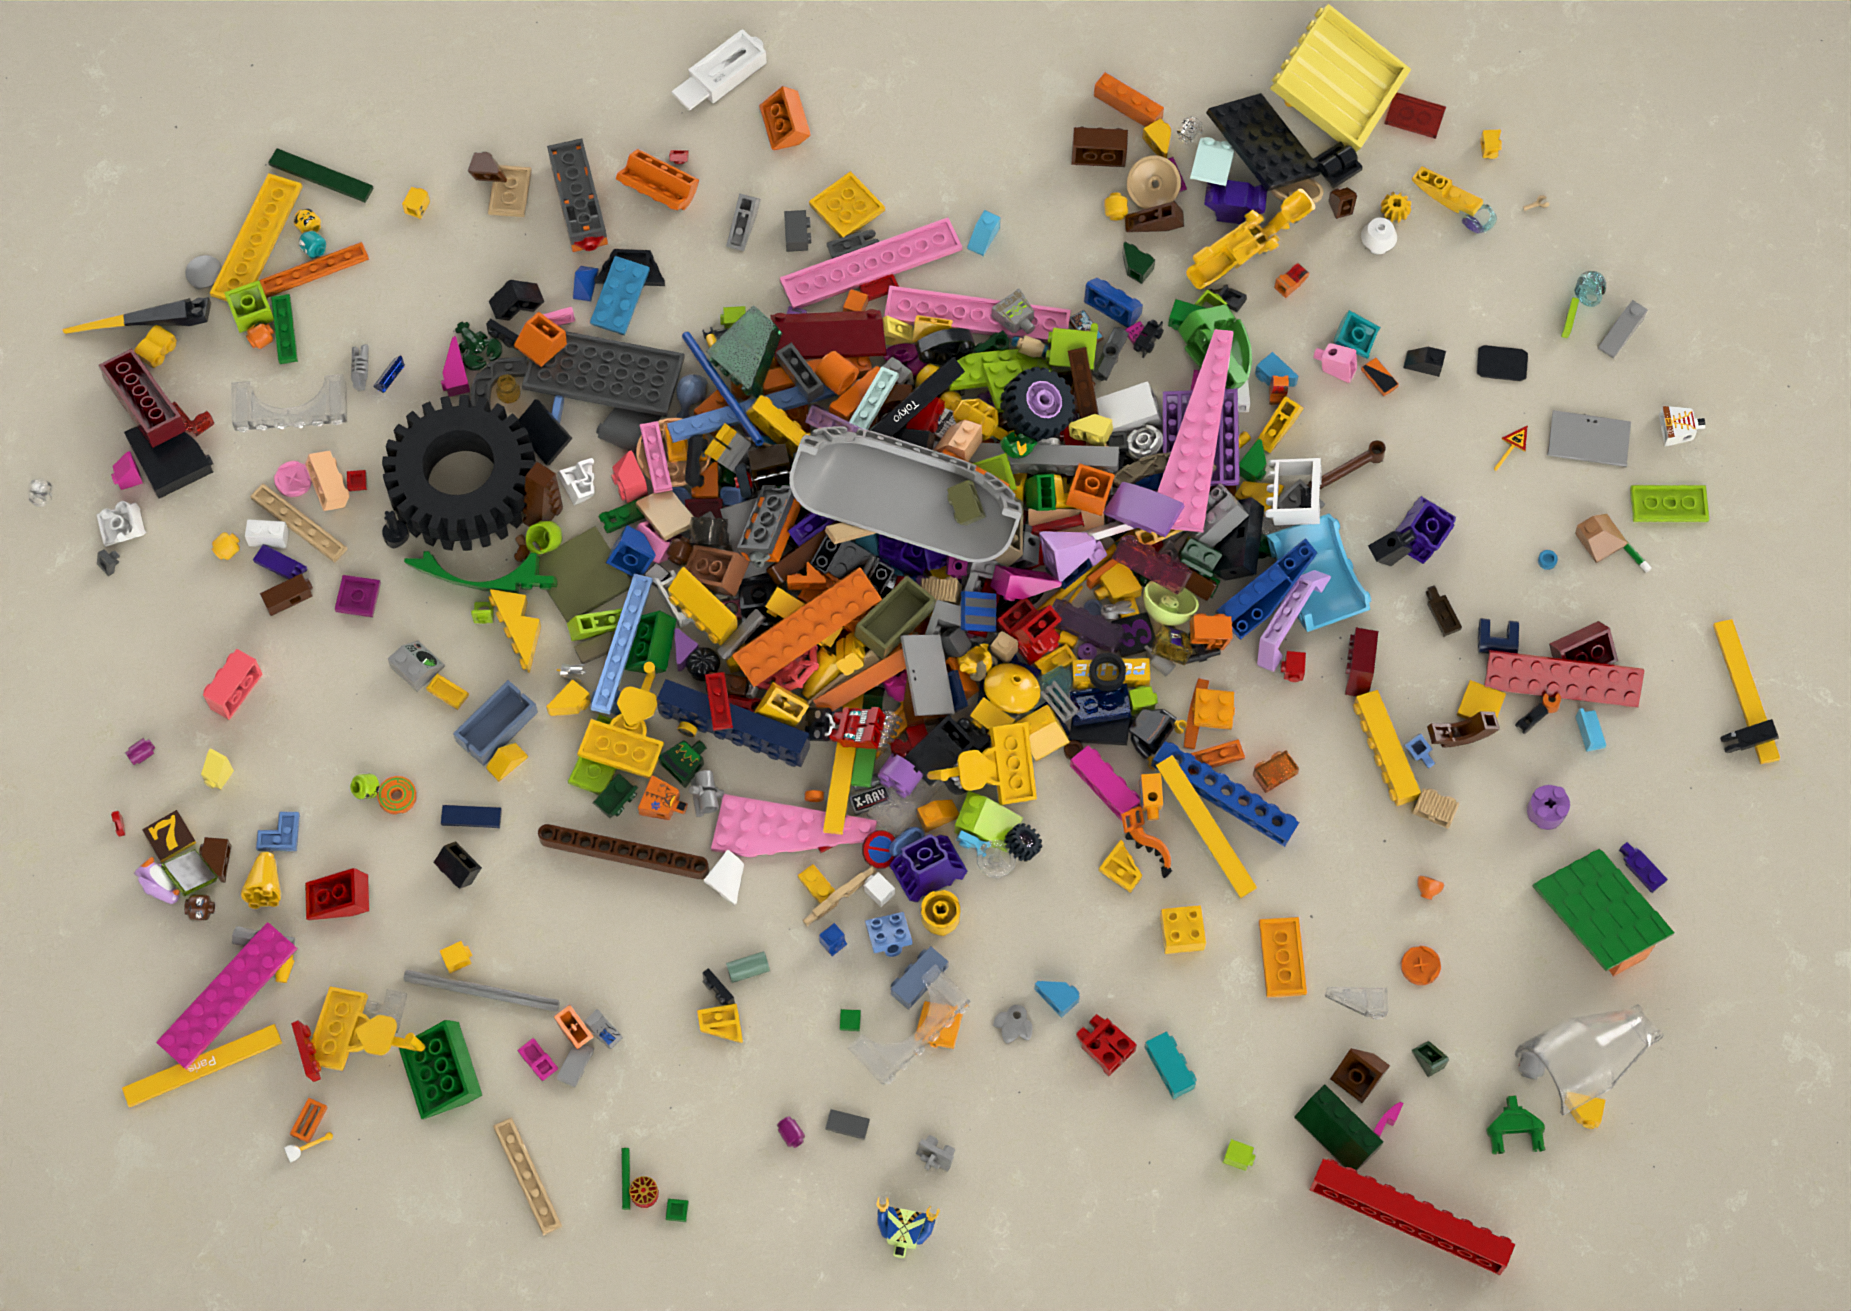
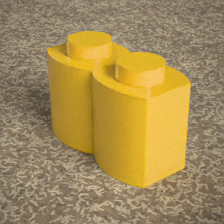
[134,325,177,368]

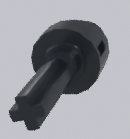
[382,511,409,549]

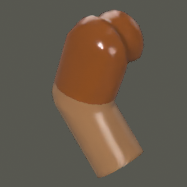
[514,534,530,562]

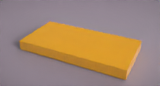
[1259,917,1307,997]

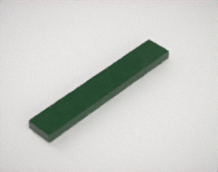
[268,148,374,203]

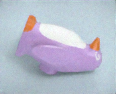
[134,857,181,904]

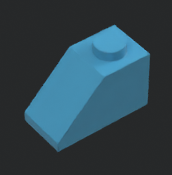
[1255,352,1299,387]
[1034,981,1080,1018]

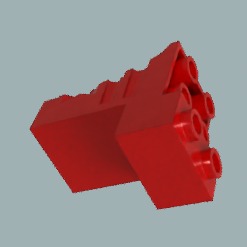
[996,598,1062,666]

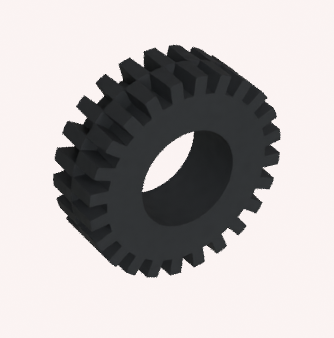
[382,395,536,551]

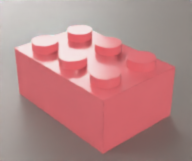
[203,649,263,720]

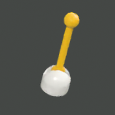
[284,1132,333,1163]

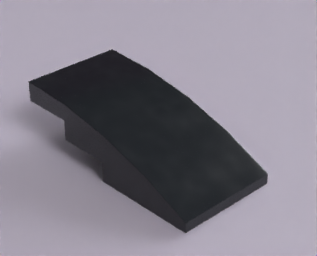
[739,575,781,645]

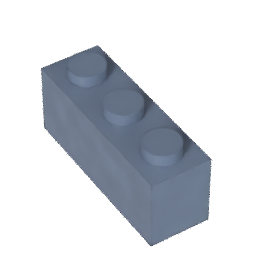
[891,946,949,1010]

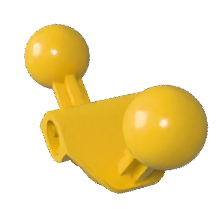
[940,391,1017,441]

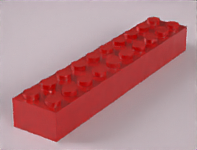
[1309,1158,1516,1275]

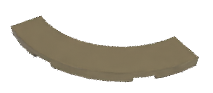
[1112,453,1217,487]

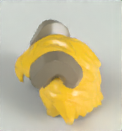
[957,643,998,681]

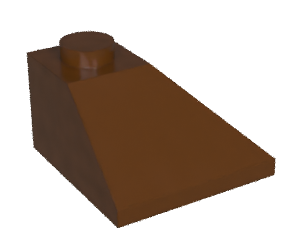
[1330,1048,1390,1103]

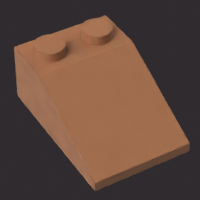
[685,545,750,597]

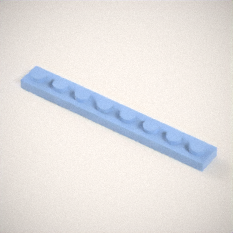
[591,574,653,715]

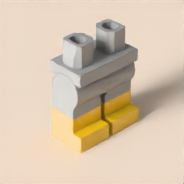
[704,423,758,474]

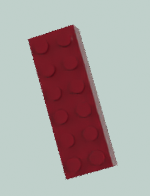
[99,348,186,448]

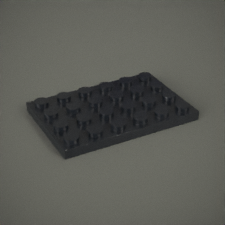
[1206,93,1322,191]

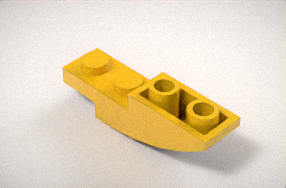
[1412,166,1483,216]

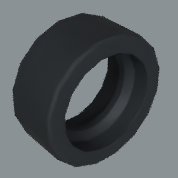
[1089,653,1126,692]

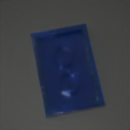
[1070,683,1131,726]

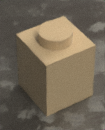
[991,631,1018,663]

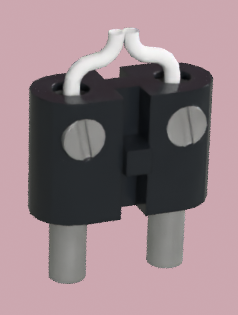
[802,707,836,742]

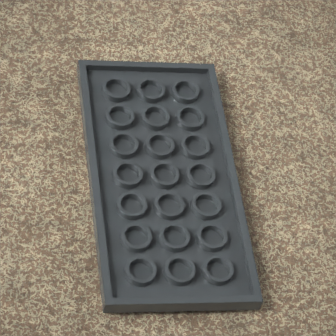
[522,331,685,417]

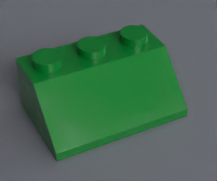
[625,610,677,674]

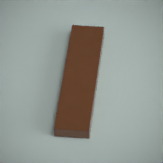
[1068,347,1099,419]

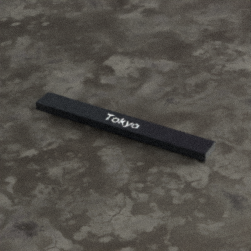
[869,357,965,437]

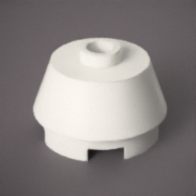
[1361,218,1397,254]
[1127,425,1163,460]

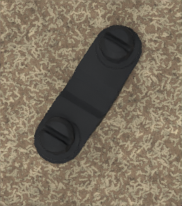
[685,435,708,488]

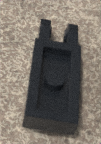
[1720,719,1779,753]

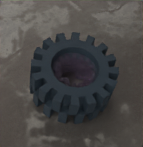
[1004,823,1042,862]

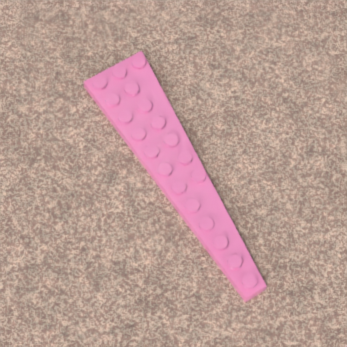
[1157,329,1233,532]

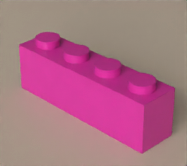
[1070,745,1140,821]

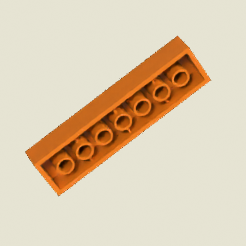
[732,567,882,687]

